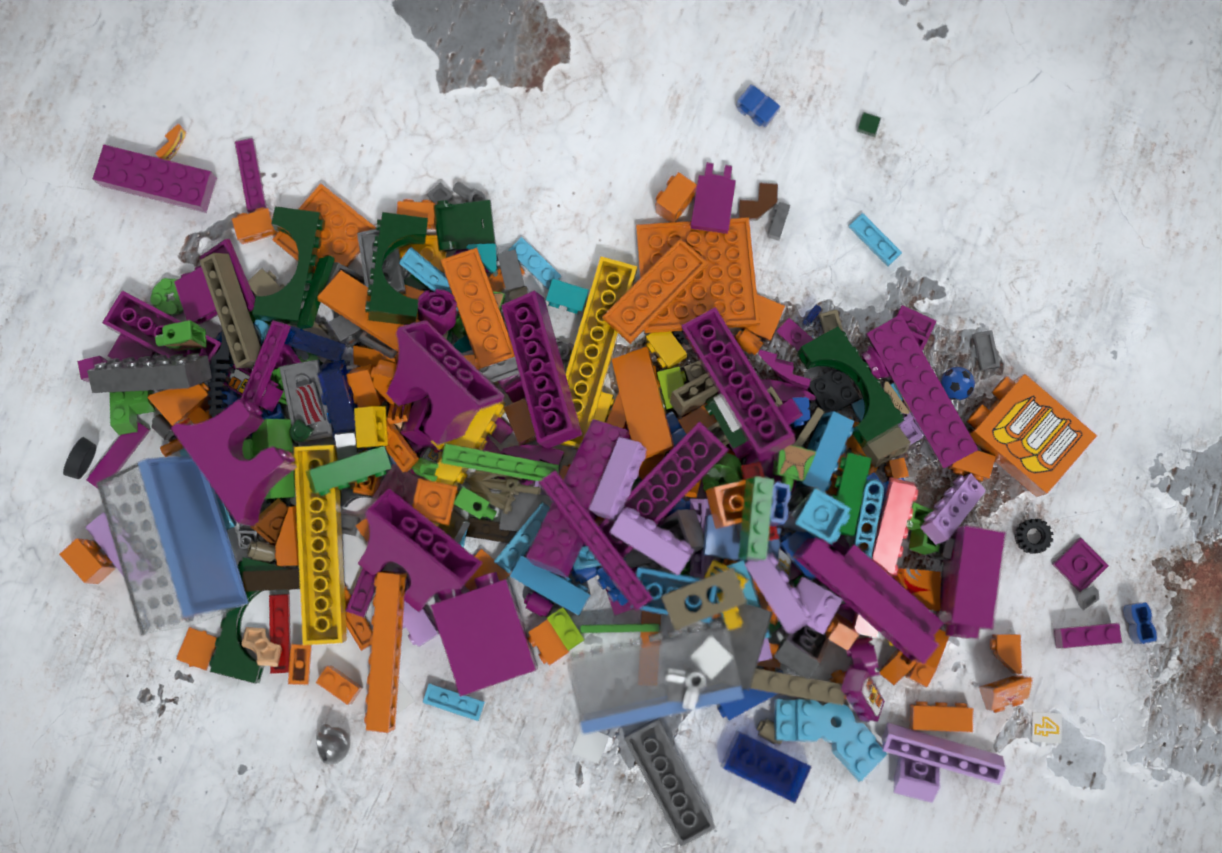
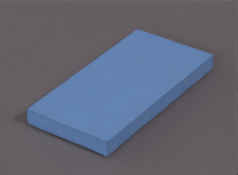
[703,515,781,562]

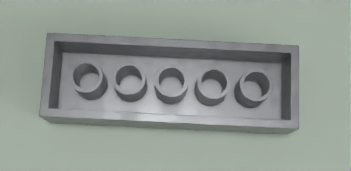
[87,353,212,393]
[624,718,716,847]

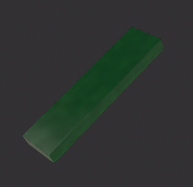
[297,255,335,330]

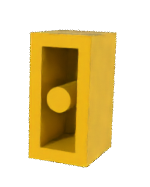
[645,332,687,369]
[354,406,388,448]

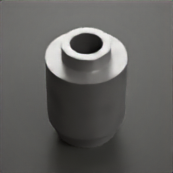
[151,414,177,442]

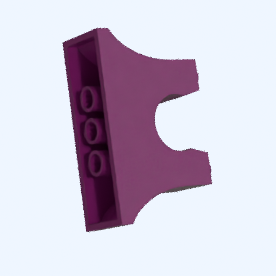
[386,320,505,445]
[171,399,297,526]
[357,489,482,612]

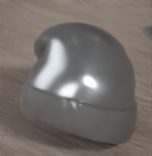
[316,724,350,765]

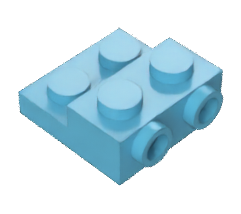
[795,488,850,544]

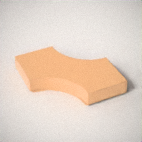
[242,627,282,667]

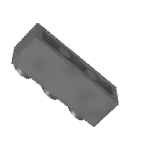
[767,202,791,241]

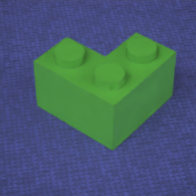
[109,390,156,435]
[906,502,940,555]

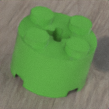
[702,453,743,491]

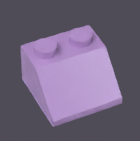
[796,577,843,634]
[894,756,940,803]

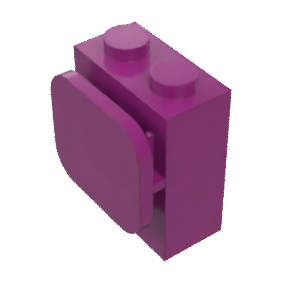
[174,265,218,324]

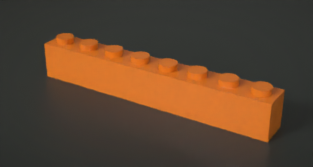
[364,571,407,733]

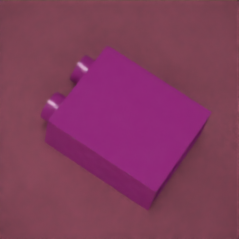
[936,526,1006,639]
[430,572,538,697]

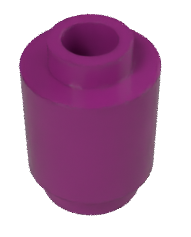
[524,591,554,617]

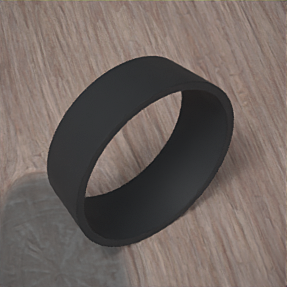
[63,437,97,479]

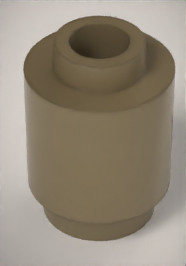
[247,541,276,564]
[756,718,783,745]

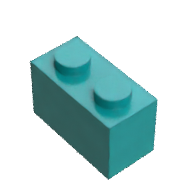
[545,279,589,314]

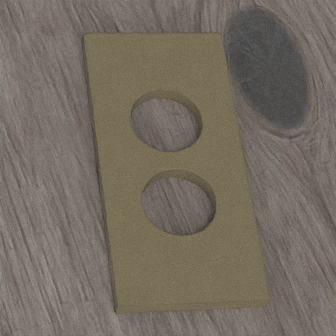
[662,568,747,631]

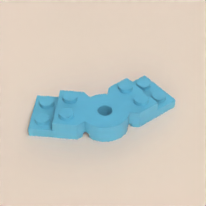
[774,699,887,782]

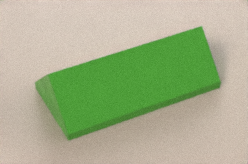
[252,419,296,499]

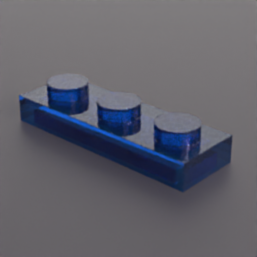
[284,326,346,364]

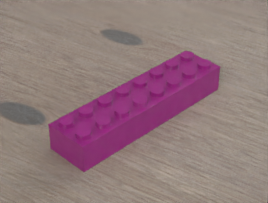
[501,290,582,449]
[681,307,795,462]
[865,314,978,468]
[526,419,631,578]
[598,422,729,559]
[792,538,939,664]

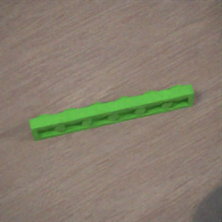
[440,443,559,481]

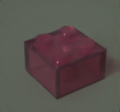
[373,464,419,506]

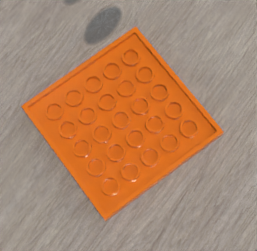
[636,218,760,333]

